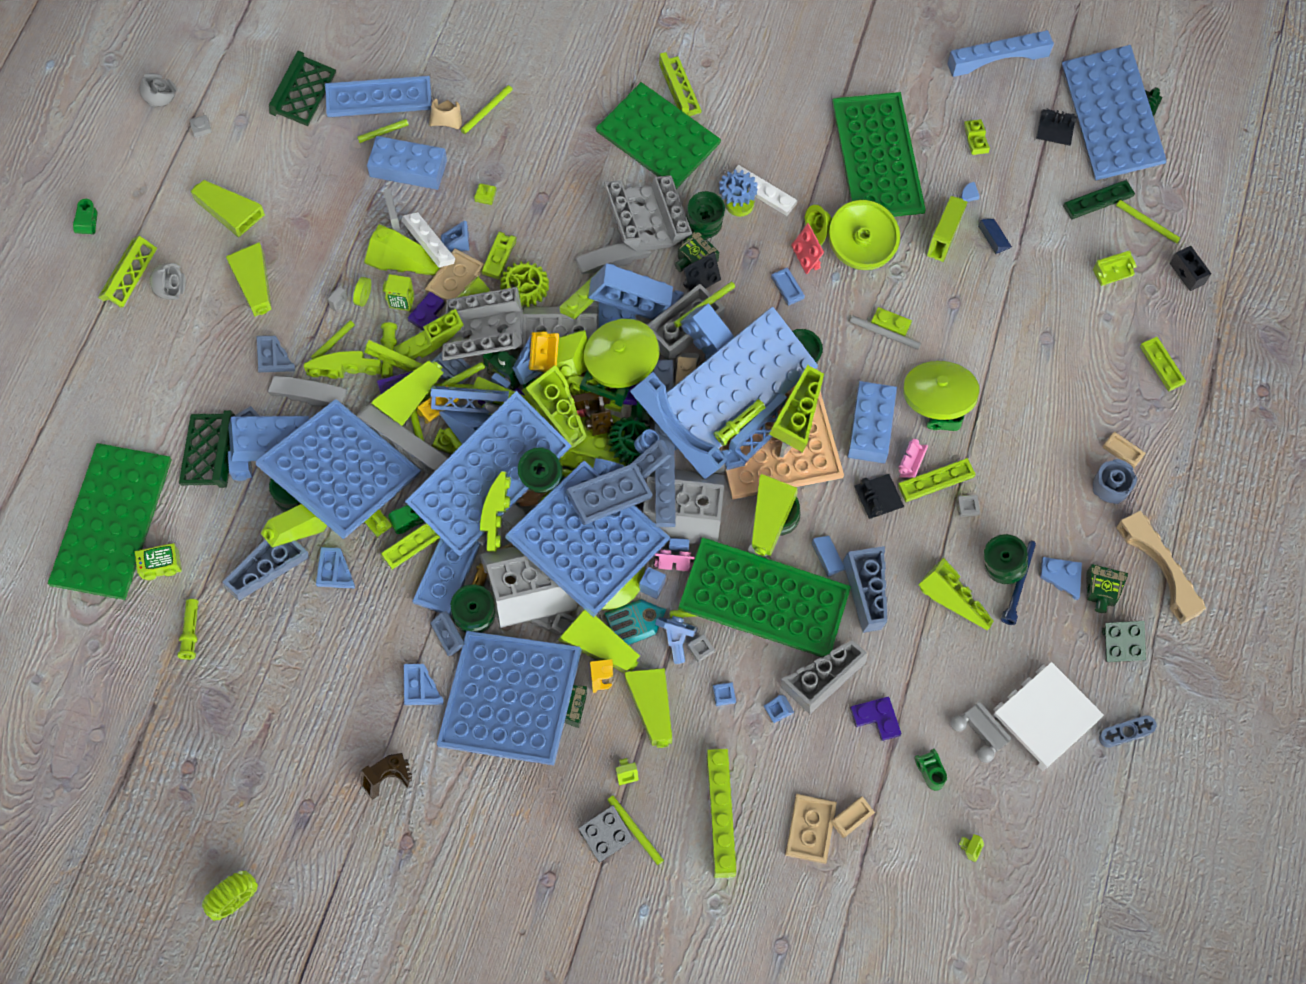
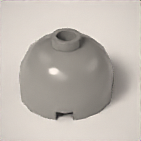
[139,73,177,107]
[150,263,186,300]

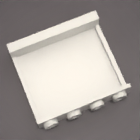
[993,662,1104,771]

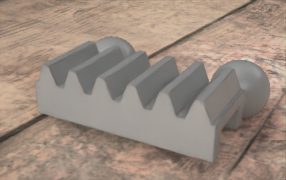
[951,701,1012,763]

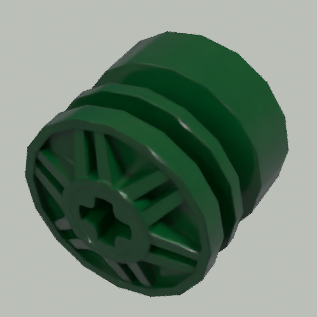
[686,191,725,239]

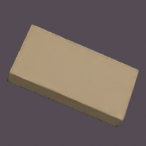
[1103,431,1146,469]
[830,796,875,838]

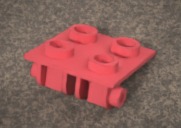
[791,223,824,274]

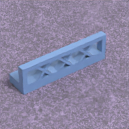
[431,386,509,414]
[729,392,787,463]

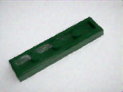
[1063,179,1135,220]

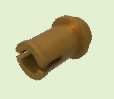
[471,563,488,586]

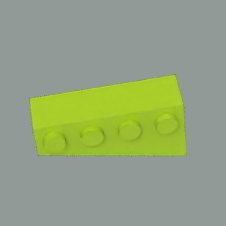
[769,365,824,453]

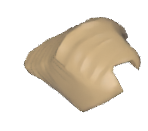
[429,99,462,129]

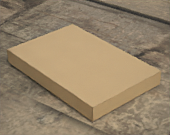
[425,248,485,303]
[785,794,837,864]

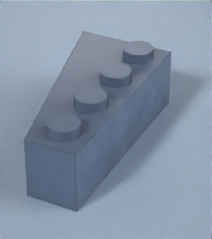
[222,539,309,601]
[843,546,887,633]

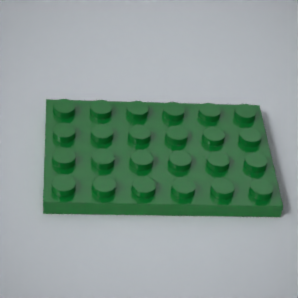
[596,82,721,189]

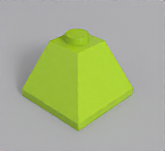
[557,330,588,379]

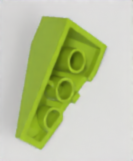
[364,224,441,276]
[522,365,587,448]
[919,558,994,630]

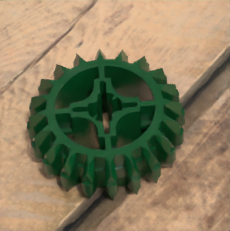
[607,416,651,466]

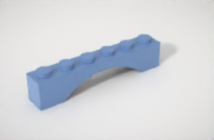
[947,30,1054,77]
[630,372,727,479]

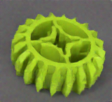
[500,261,549,307]
[202,870,258,921]

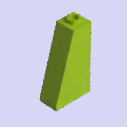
[191,180,265,238]
[927,196,968,262]
[226,242,272,317]
[371,361,444,427]
[752,474,798,556]
[261,504,327,547]
[557,609,640,673]
[625,668,672,748]

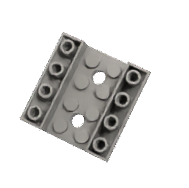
[604,176,692,251]
[442,287,523,361]
[523,306,598,374]
[643,470,725,545]
[480,546,577,628]

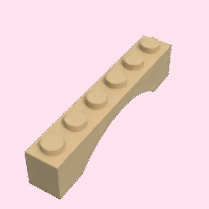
[1116,511,1206,624]

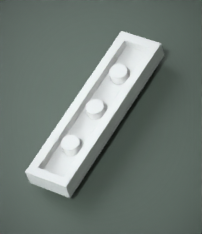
[731,165,797,216]
[401,212,455,267]

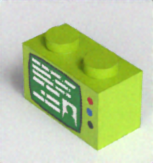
[383,274,415,312]
[135,543,182,580]

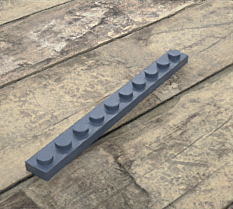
[654,360,676,527]

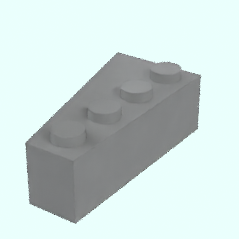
[781,640,867,714]

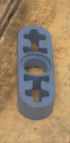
[1099,716,1157,748]

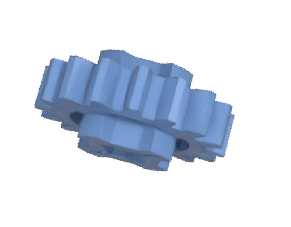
[719,169,758,207]

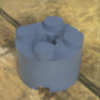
[1093,459,1137,504]

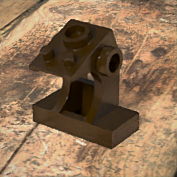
[573,388,613,436]
[360,753,412,800]

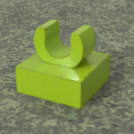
[474,183,497,205]
[615,758,639,786]
[959,834,984,862]

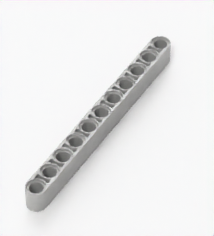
[356,404,526,531]

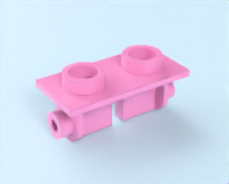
[898,439,928,478]
[655,550,695,572]

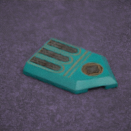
[605,599,667,645]

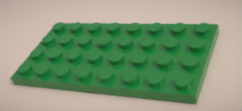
[832,92,926,217]
[47,443,172,600]
[678,537,851,658]

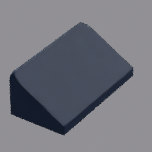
[978,219,1012,254]

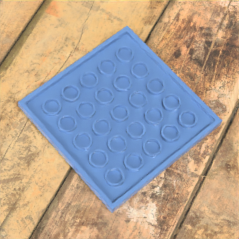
[256,399,421,539]
[505,461,670,617]
[437,631,582,766]

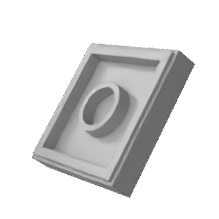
[383,188,401,234]

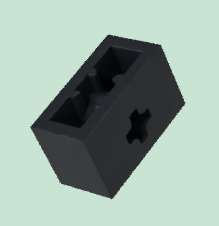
[1170,246,1212,291]

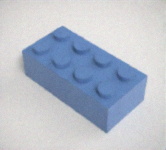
[367,136,447,190]
[588,263,673,320]
[680,303,734,360]
[848,381,897,464]
[229,416,309,461]

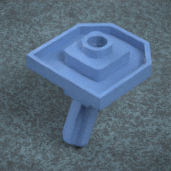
[655,616,698,664]

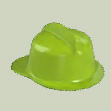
[805,204,832,245]

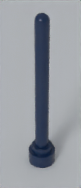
[1001,540,1036,625]

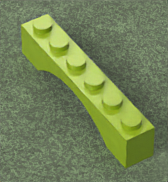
[706,749,737,878]

